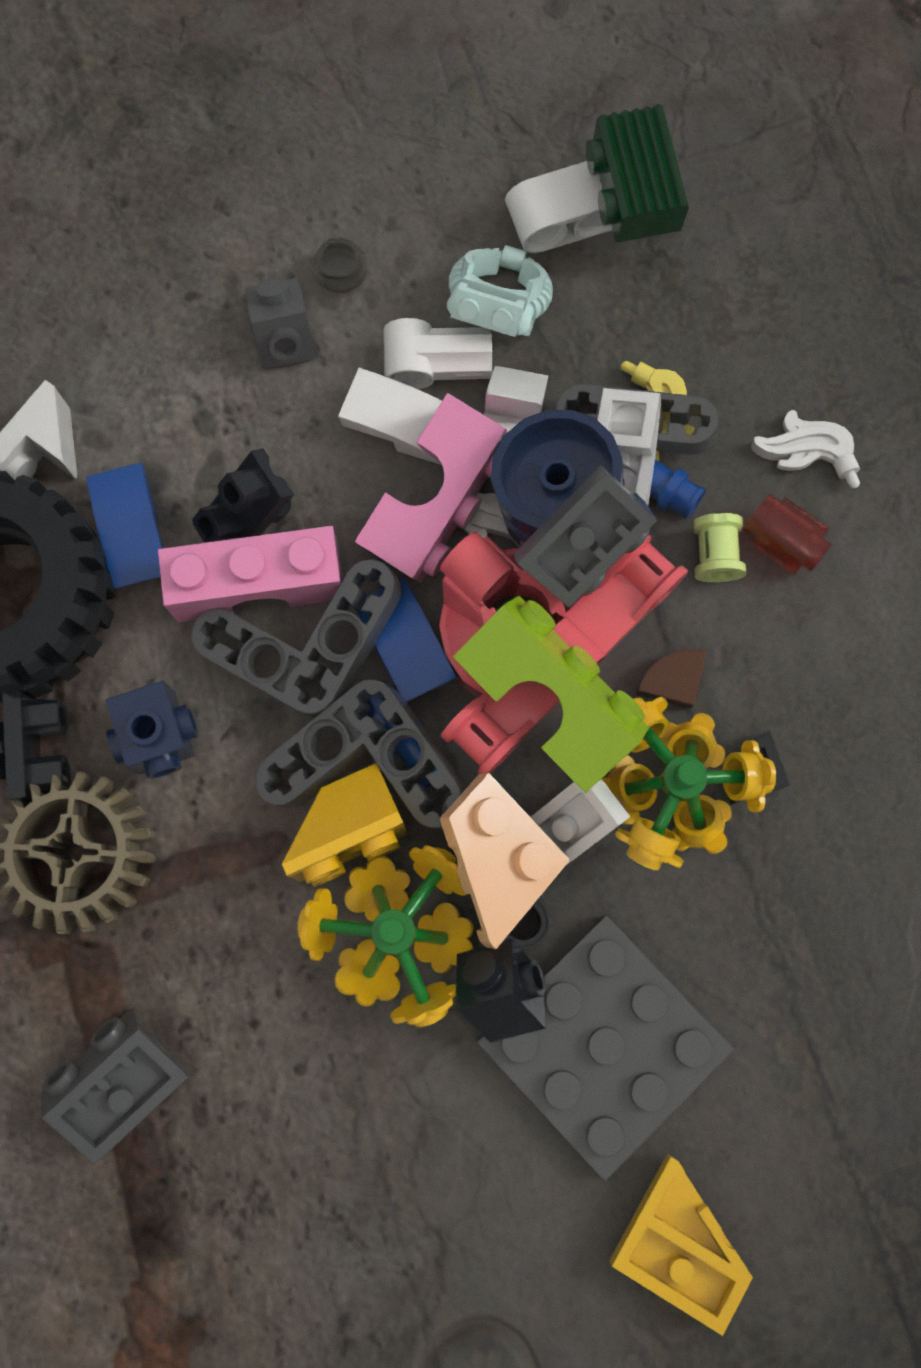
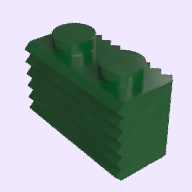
[586,104,689,243]

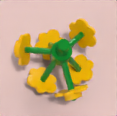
[297,845,474,1027]

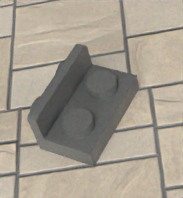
[514,465,657,607]
[41,1008,188,1165]

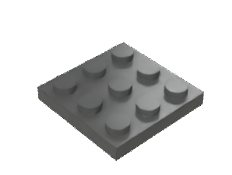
[477,915,735,1181]

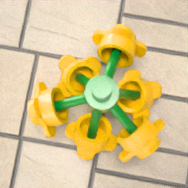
[602,697,776,870]

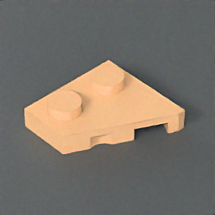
[439,773,570,949]

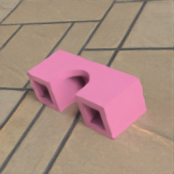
[355,393,508,583]
[158,526,343,623]

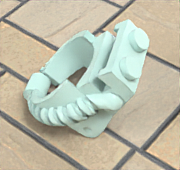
[447,245,553,337]

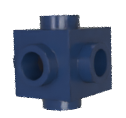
[105,680,199,779]

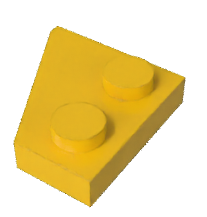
[609,1153,753,1336]

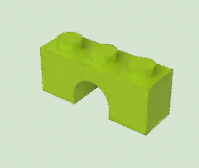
[453,596,649,793]

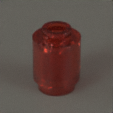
[742,494,832,575]

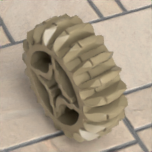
[0,772,156,934]

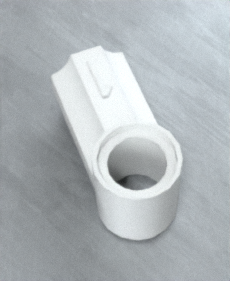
[383,318,492,390]

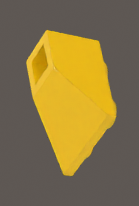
[282,763,408,887]

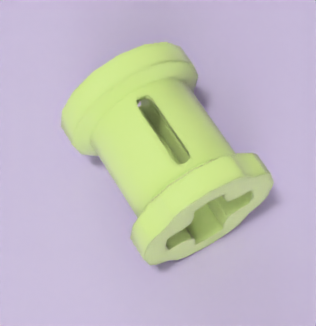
[693,513,747,582]

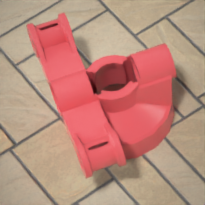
[439,531,689,774]

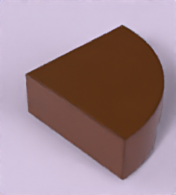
[636,649,708,709]

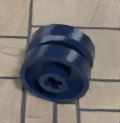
[491,410,625,547]

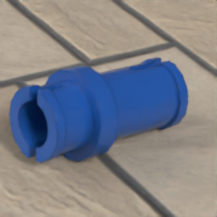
[650,460,707,520]

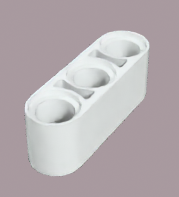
[505,161,612,253]

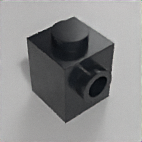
[456,939,546,1043]

